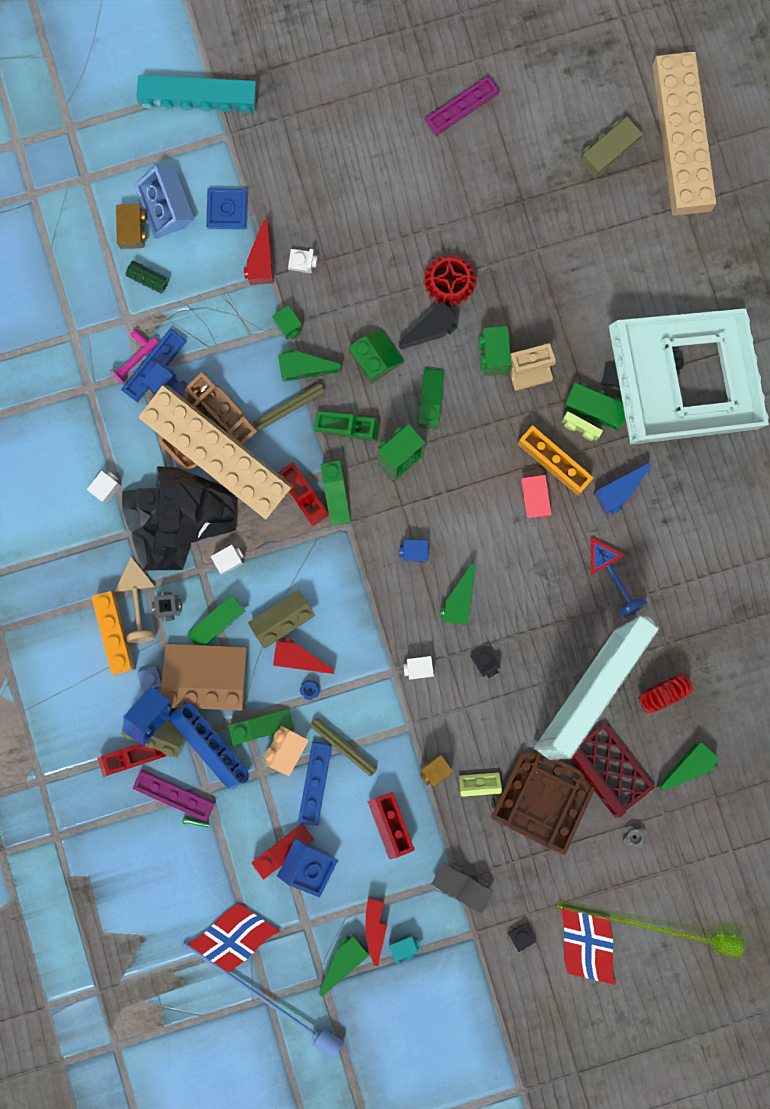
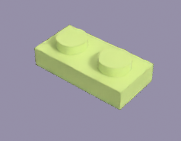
[562,412,603,441]
[459,773,502,797]

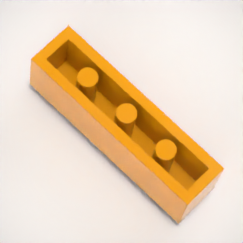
[517,425,594,496]
[91,591,136,675]

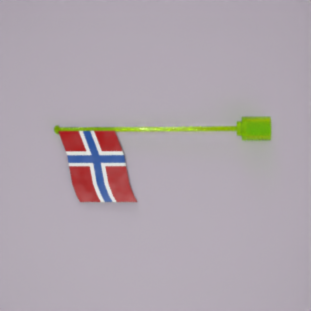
[557,902,744,985]

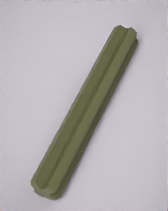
[253,383,325,431]
[310,718,377,776]

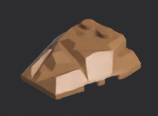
[158,372,257,471]

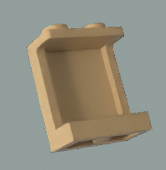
[509,343,556,391]

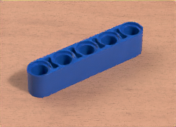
[170,703,249,789]

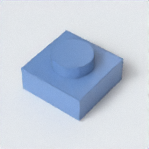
[137,666,162,692]

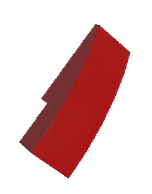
[277,462,329,527]
[97,744,166,777]
[365,896,387,966]

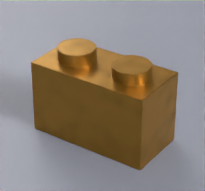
[116,204,147,249]
[420,753,453,787]

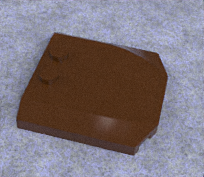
[490,753,595,855]

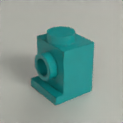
[389,933,422,965]

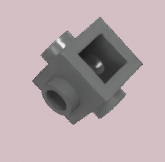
[152,592,182,621]

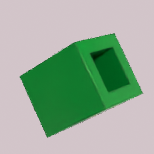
[272,305,303,340]

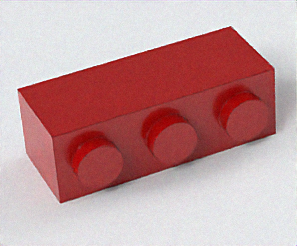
[367,792,415,859]

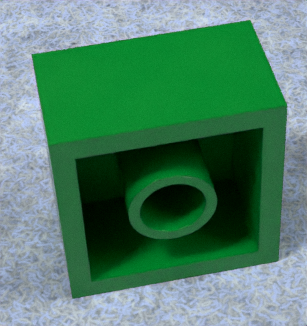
[478,326,511,376]

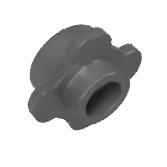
[623,826,646,848]

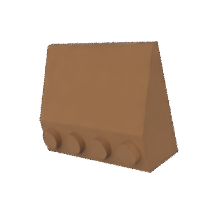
[161,644,247,711]

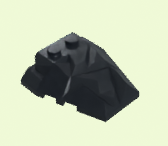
[154,466,237,548]
[122,488,191,571]

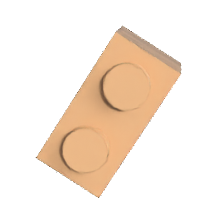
[262,725,309,776]

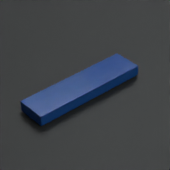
[121,328,187,403]
[298,741,332,826]

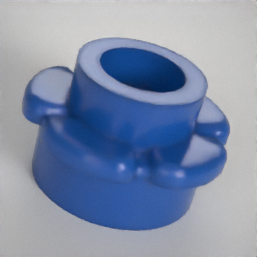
[300,680,320,700]

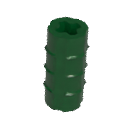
[125,260,169,294]

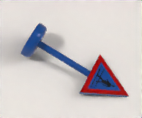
[591,537,648,618]

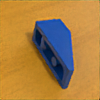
[594,462,651,515]

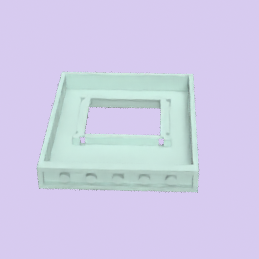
[609,308,769,445]
[534,616,659,760]

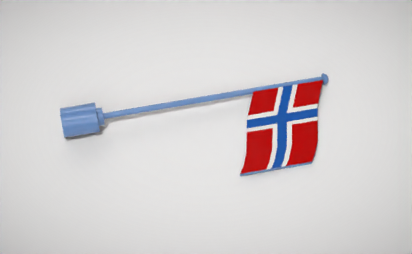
[183,903,344,1060]

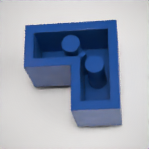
[142,363,188,397]

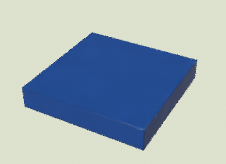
[206,188,247,229]

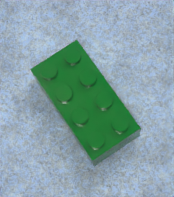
[377,424,425,482]

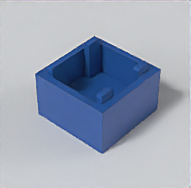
[123,687,171,746]
[277,839,338,898]

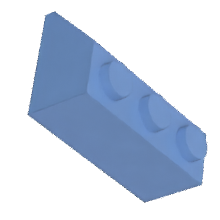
[135,166,195,238]

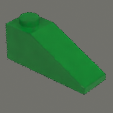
[278,350,341,382]
[418,369,444,430]
[320,461,351,526]
[440,564,475,626]
[228,709,294,746]
[657,741,719,791]
[319,933,369,997]

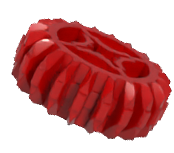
[423,253,477,307]
[638,674,694,713]

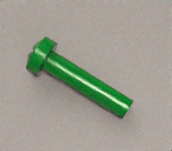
[182,815,209,828]

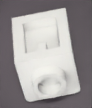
[288,249,318,273]

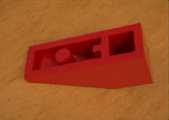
[244,220,274,285]
[273,638,335,674]
[251,823,314,880]

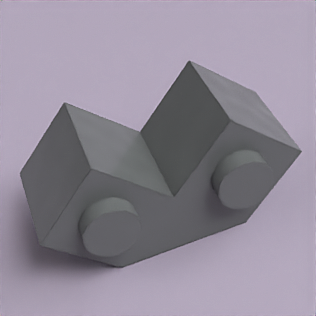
[431,862,494,913]

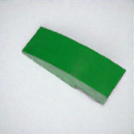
[314,411,380,441]
[187,595,246,645]

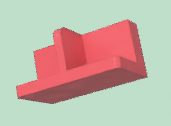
[521,475,551,518]

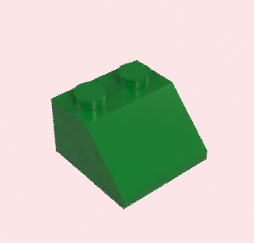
[349,330,404,384]

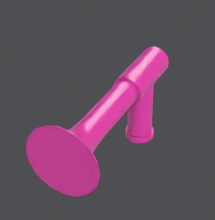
[109,329,159,385]

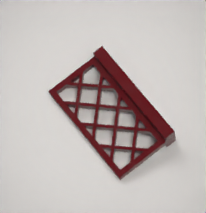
[569,722,655,818]

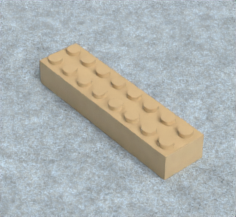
[652,52,716,216]
[138,385,294,519]

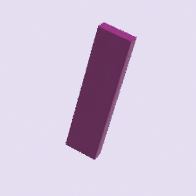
[425,75,500,136]
[132,770,215,822]

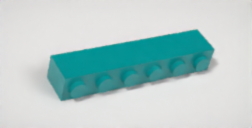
[136,75,257,113]

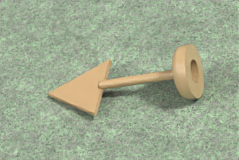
[115,557,155,643]

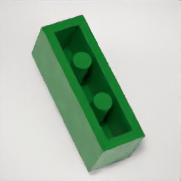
[563,382,626,431]

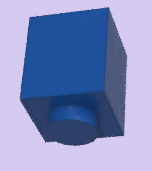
[399,540,428,562]

